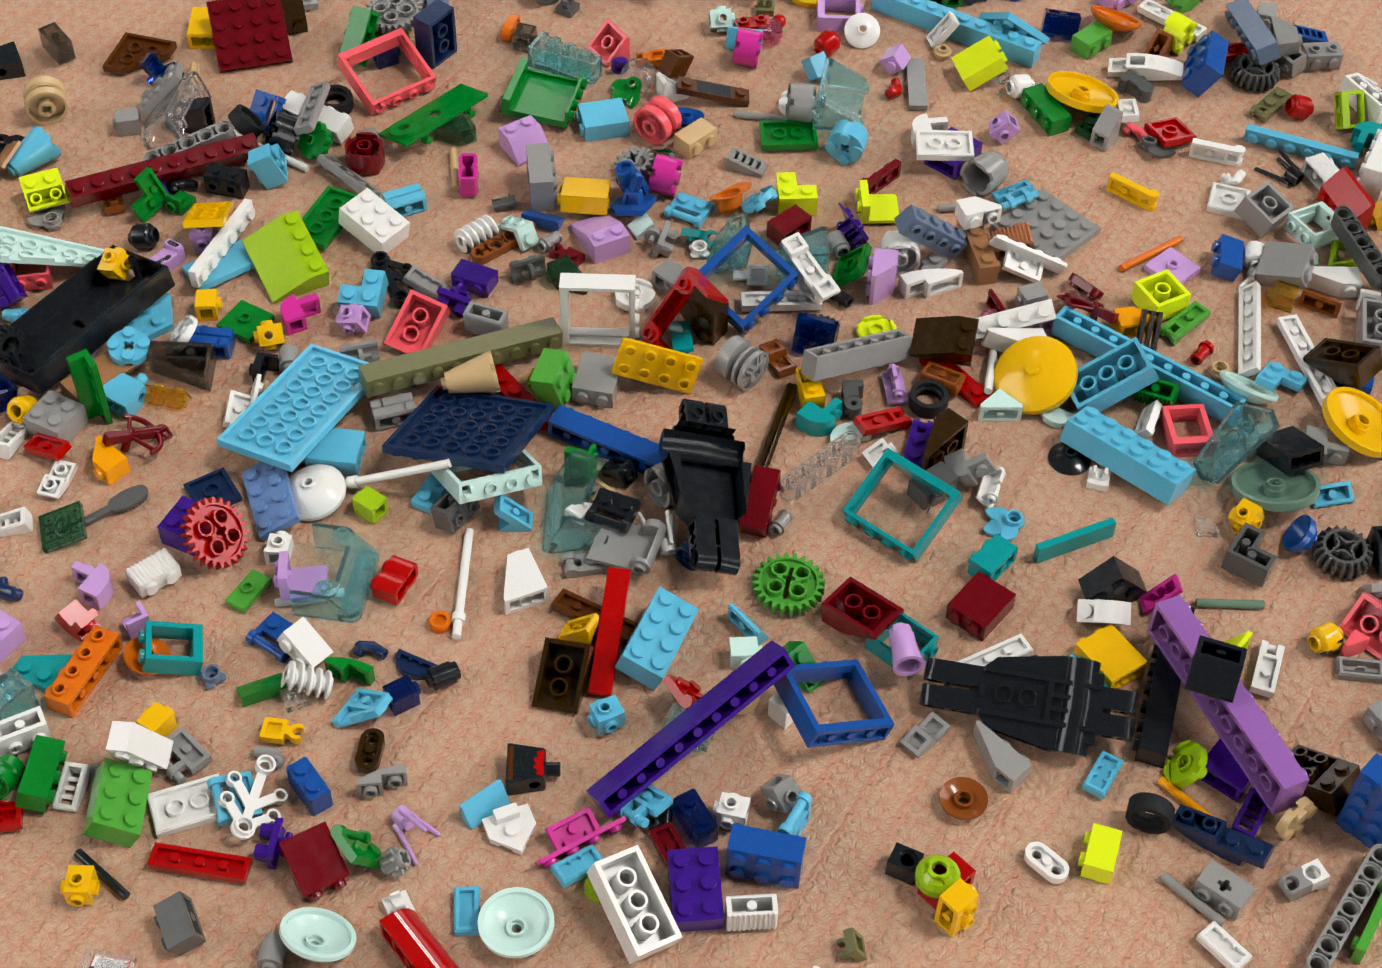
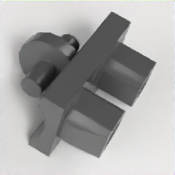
[509,254,548,283]

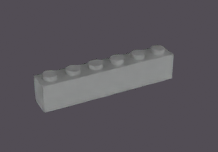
[801,329,912,382]

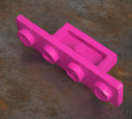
[534,807,626,868]

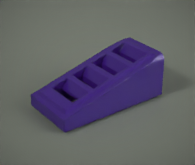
[1231,787,1268,838]

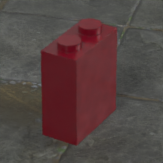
[945,571,1016,641]
[278,821,350,902]

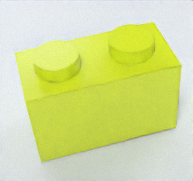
[1078,823,1123,885]

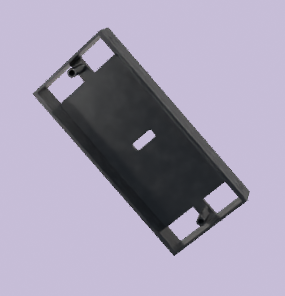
[0,245,175,395]

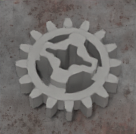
[614,146,655,176]

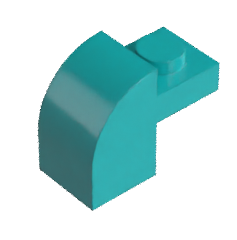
[1350,121,1382,158]
[795,397,842,437]

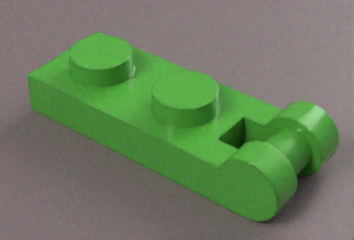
[1159,301,1211,345]

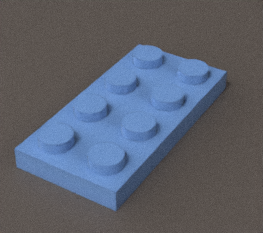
[241,462,302,542]

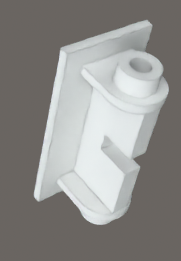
[976,467,1006,508]

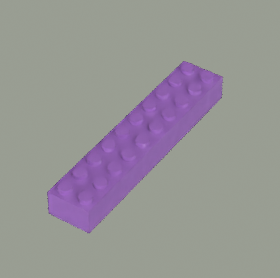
[1147,595,1310,815]

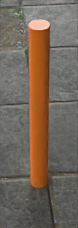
[1119,235,1183,272]

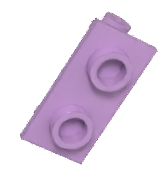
[881,363,909,405]

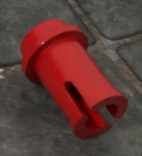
[1190,340,1214,365]

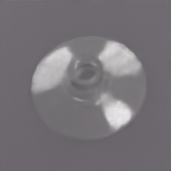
[621,58,656,93]

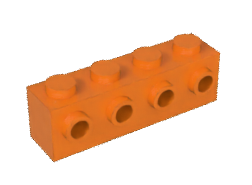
[44,625,123,718]

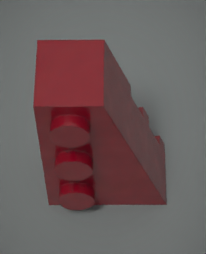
[738,465,782,538]

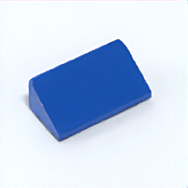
[521,210,565,232]

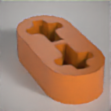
[501,14,521,42]

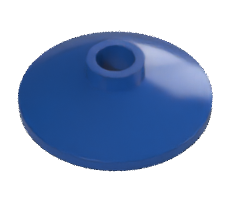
[678,108,704,127]

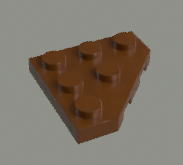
[103,32,177,75]

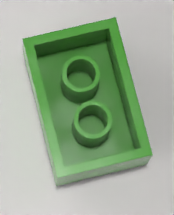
[82,758,152,848]

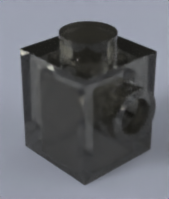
[512,23,538,53]

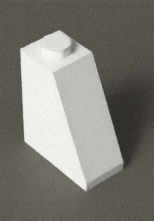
[504,548,549,615]

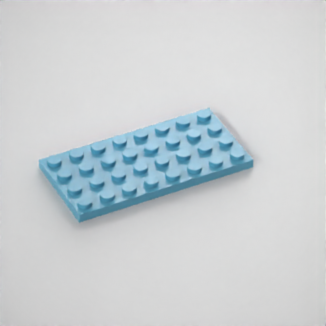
[216,343,369,472]

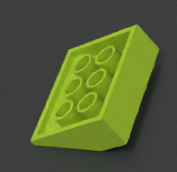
[242,210,330,304]

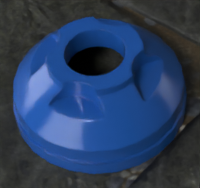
[1282,515,1318,552]

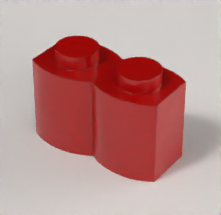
[370,555,419,606]

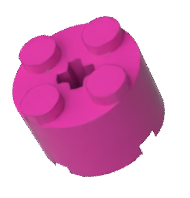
[732,27,763,68]
[648,154,684,197]

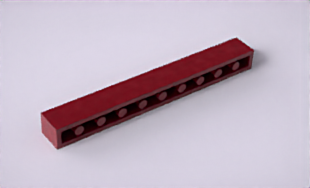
[65,133,259,208]

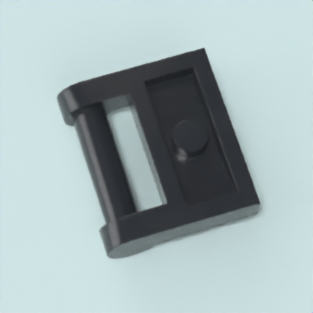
[585,487,642,534]

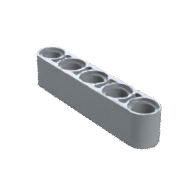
[143,120,237,161]

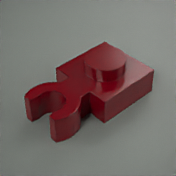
[549,243,585,271]

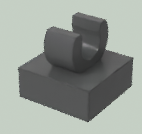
[555,0,580,18]

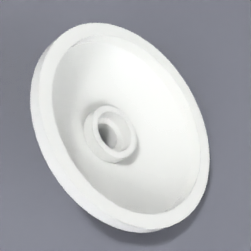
[289,464,347,521]

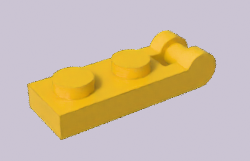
[1106,172,1159,211]

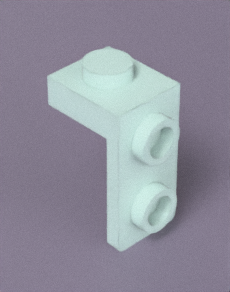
[497,215,539,251]

